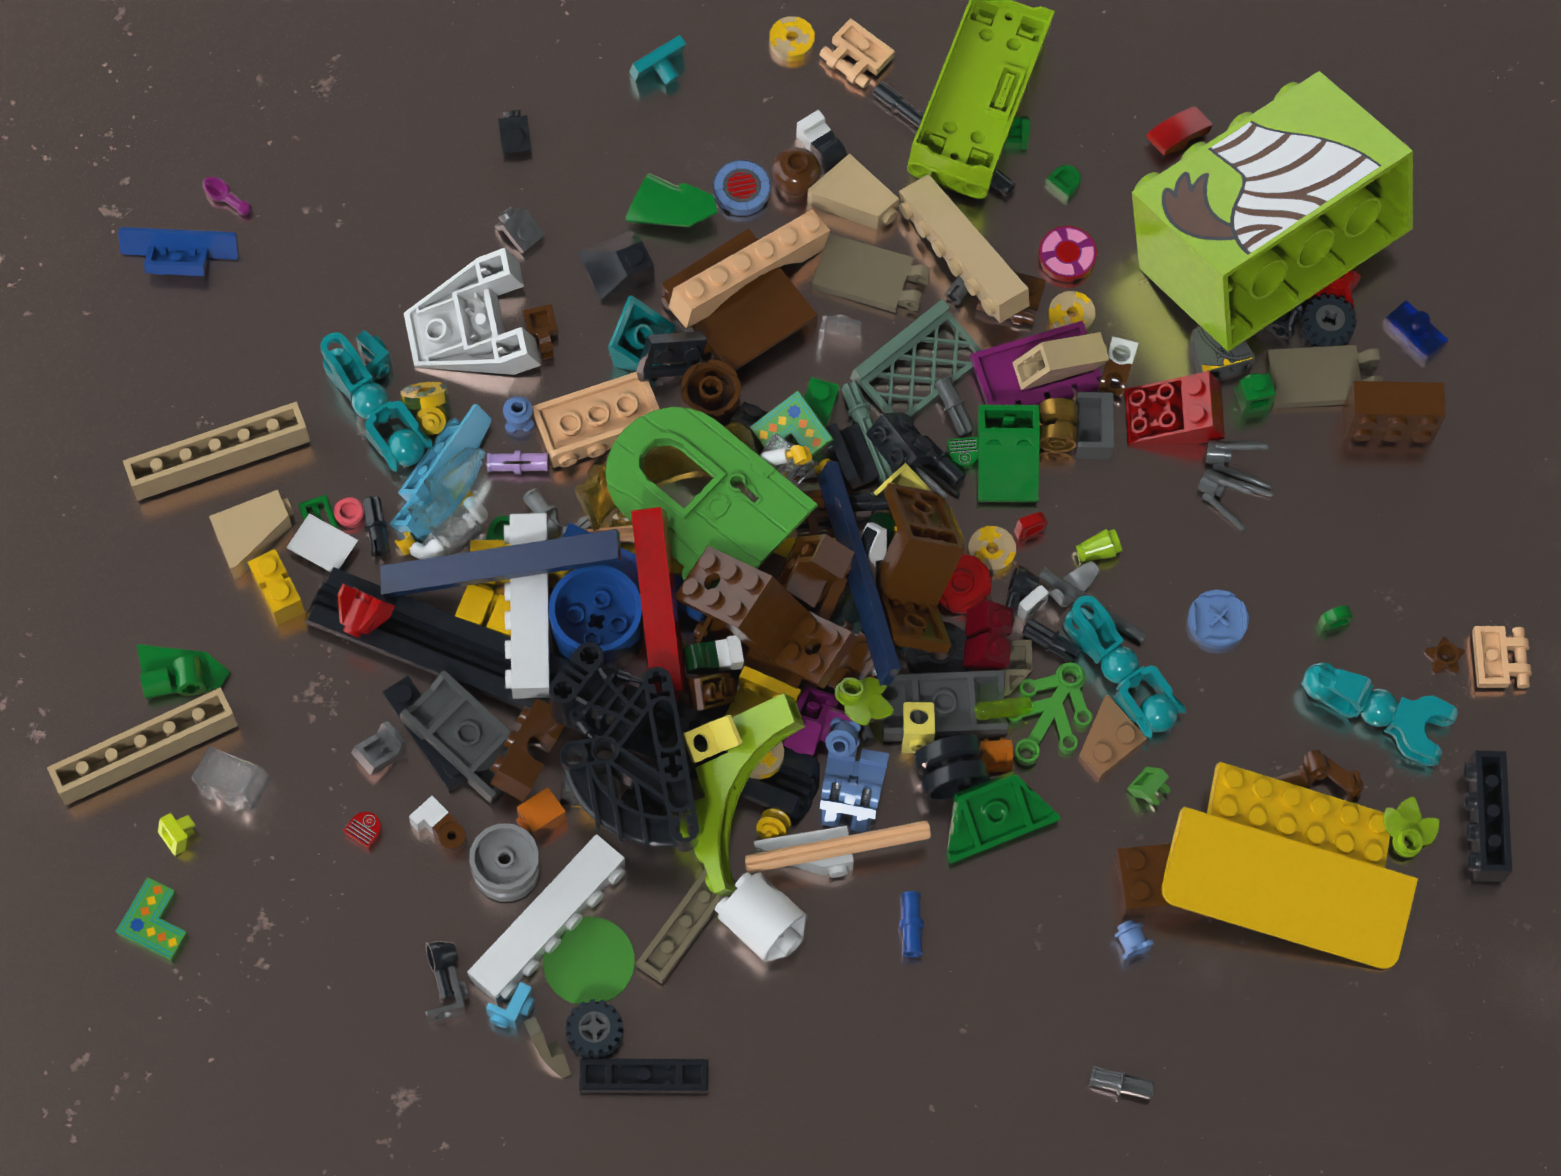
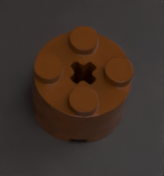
[681,360,741,427]

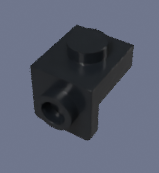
[498,110,532,154]

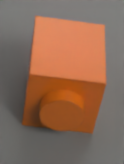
[516,787,567,841]

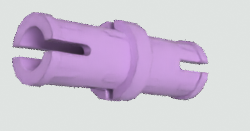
[487,450,549,474]

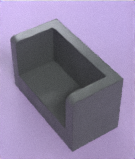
[1075,392,1114,460]

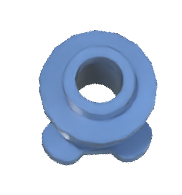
[503,396,535,434]
[825,717,861,757]
[1114,919,1154,961]

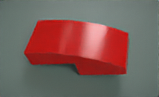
[1146,106,1213,155]

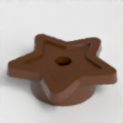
[1425,637,1465,673]

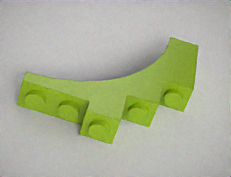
[680,693,805,897]

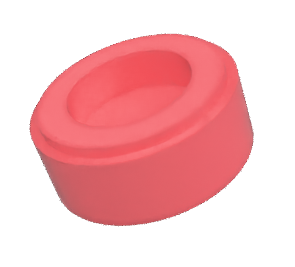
[334,497,365,529]

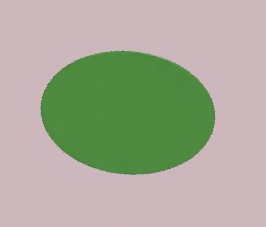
[543,917,635,1005]

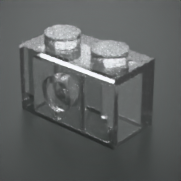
[191,746,271,812]

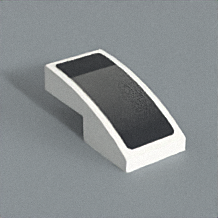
[861,522,887,584]

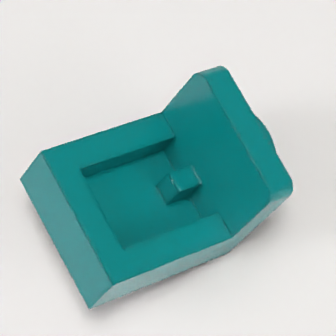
[356,330,392,381]

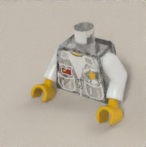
[749,433,832,501]
[394,483,488,559]

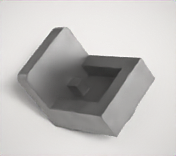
[494,207,545,253]
[351,721,406,775]

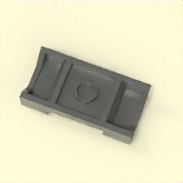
[400,670,535,803]
[881,670,1008,742]

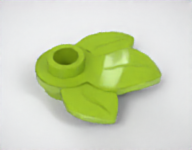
[835,677,894,725]
[1383,796,1439,858]

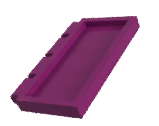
[970,320,1102,407]

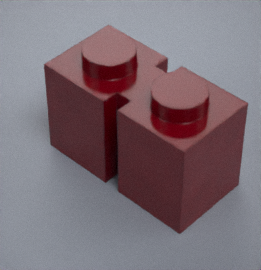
[963,600,1014,671]

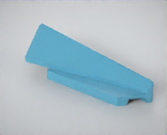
[390,404,492,546]

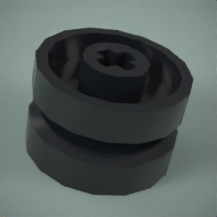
[913,734,991,801]

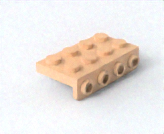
[532,371,659,468]

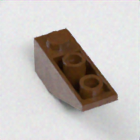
[686,671,737,710]

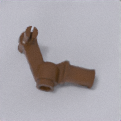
[1272,750,1363,802]

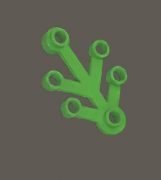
[1005,662,1092,766]

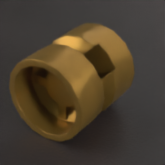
[1039,398,1078,452]

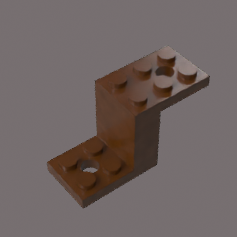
[876,483,965,654]
[674,546,857,689]

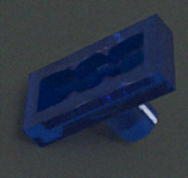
[1384,300,1448,362]

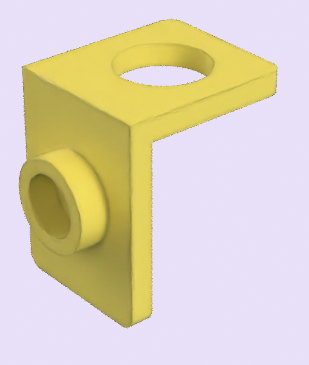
[873,463,932,496]
[901,702,935,753]
[682,715,742,763]

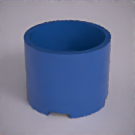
[549,565,644,670]

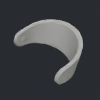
[1048,561,1100,607]

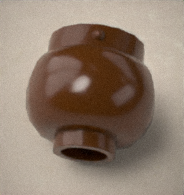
[772,147,821,199]

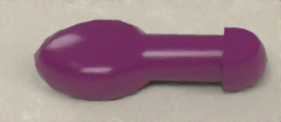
[203,177,252,216]

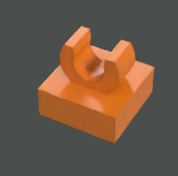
[980,737,1013,773]

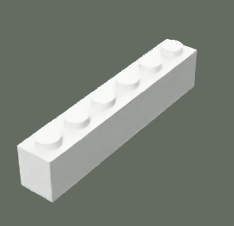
[504,513,550,699]
[467,834,625,1004]

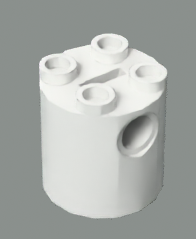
[714,872,807,962]

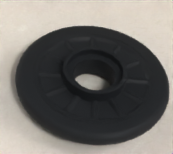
[907,621,970,674]

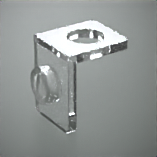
[816,315,862,358]

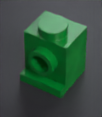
[1234,373,1276,415]

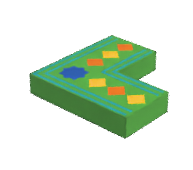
[750,391,834,456]
[116,877,188,962]

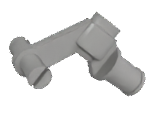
[523,488,600,540]

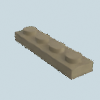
[636,869,735,984]

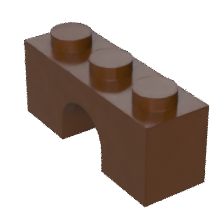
[490,698,565,801]

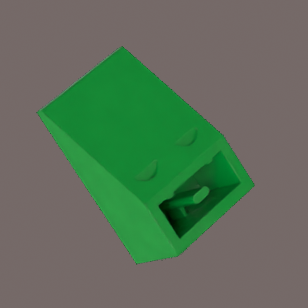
[976,405,1040,503]

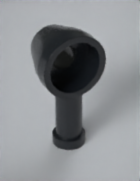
[1005,565,1039,623]
[426,940,458,1001]

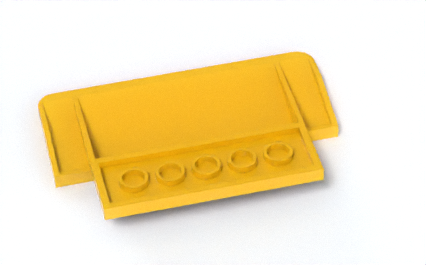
[1162,762,1418,969]

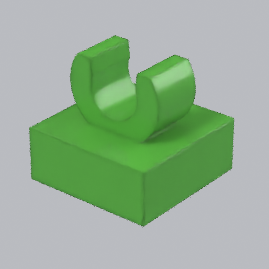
[1127,766,1170,805]

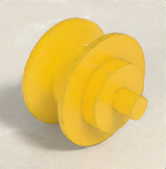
[416,405,447,435]
[756,808,791,839]

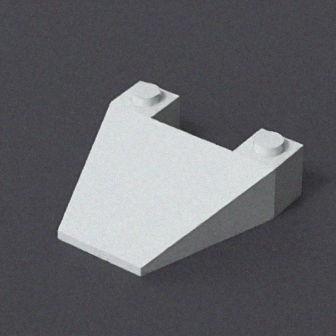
[404,248,541,375]

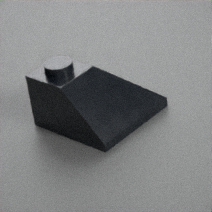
[577,230,655,302]

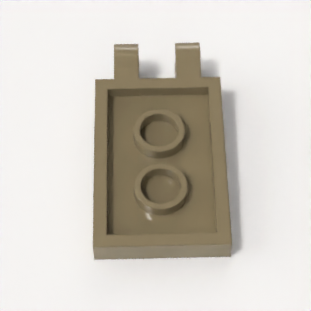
[812,233,931,313]
[1266,345,1383,409]

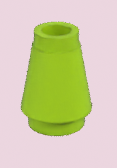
[1075,529,1123,563]

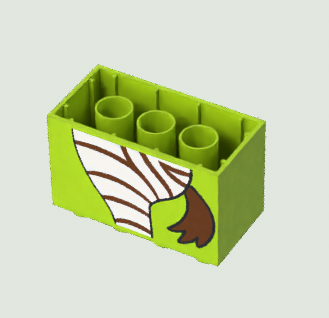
[1132,71,1413,352]

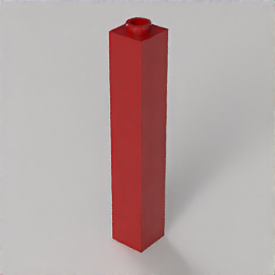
[631,507,688,701]

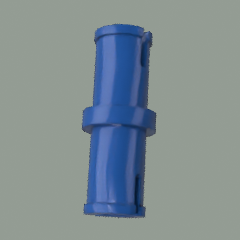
[899,891,924,958]

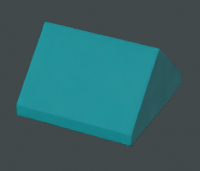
[608,295,676,372]

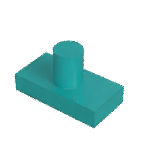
[629,35,686,86]

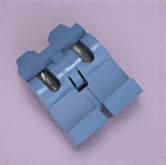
[819,747,889,833]

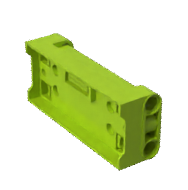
[907,0,1055,199]

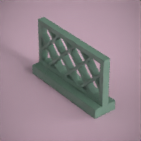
[850,299,982,417]

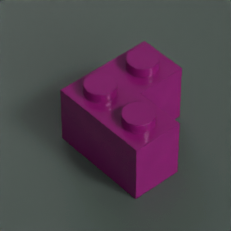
[784,686,851,755]

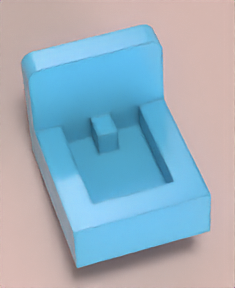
[486,982,535,1029]

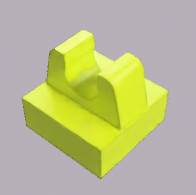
[158,813,196,856]

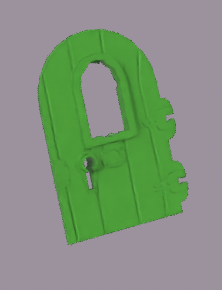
[605,407,818,589]

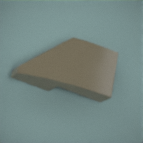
[1001,640,1033,696]
[523,1017,572,1078]

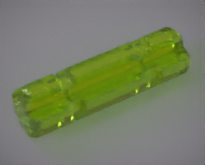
[974,696,1033,720]

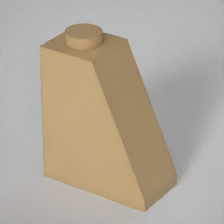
[807,153,899,230]
[1012,332,1109,390]
[209,490,294,579]

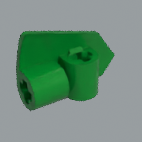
[625,173,717,227]
[136,644,231,699]

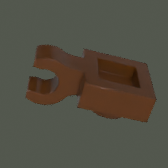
[523,304,558,360]

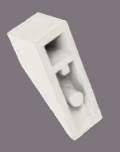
[754,826,854,878]

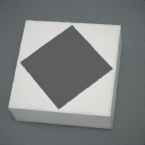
[1017,585,1049,622]

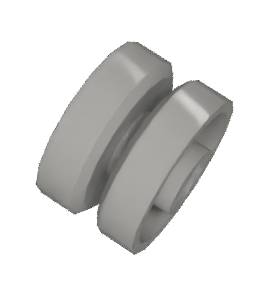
[470,823,541,902]

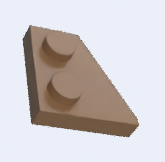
[1079,695,1147,779]

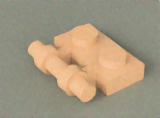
[819,18,895,89]
[1472,626,1532,689]

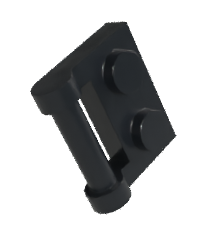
[637,331,707,382]

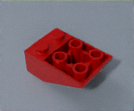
[1125,371,1225,445]

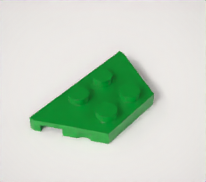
[946,771,1061,864]

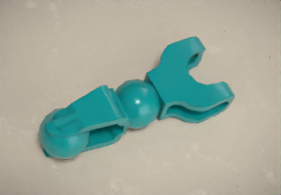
[320,332,433,472]
[1063,595,1186,739]
[1301,662,1458,767]

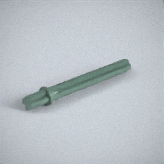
[841,381,895,492]

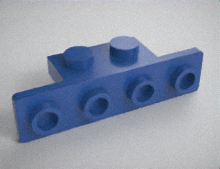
[118,227,239,276]

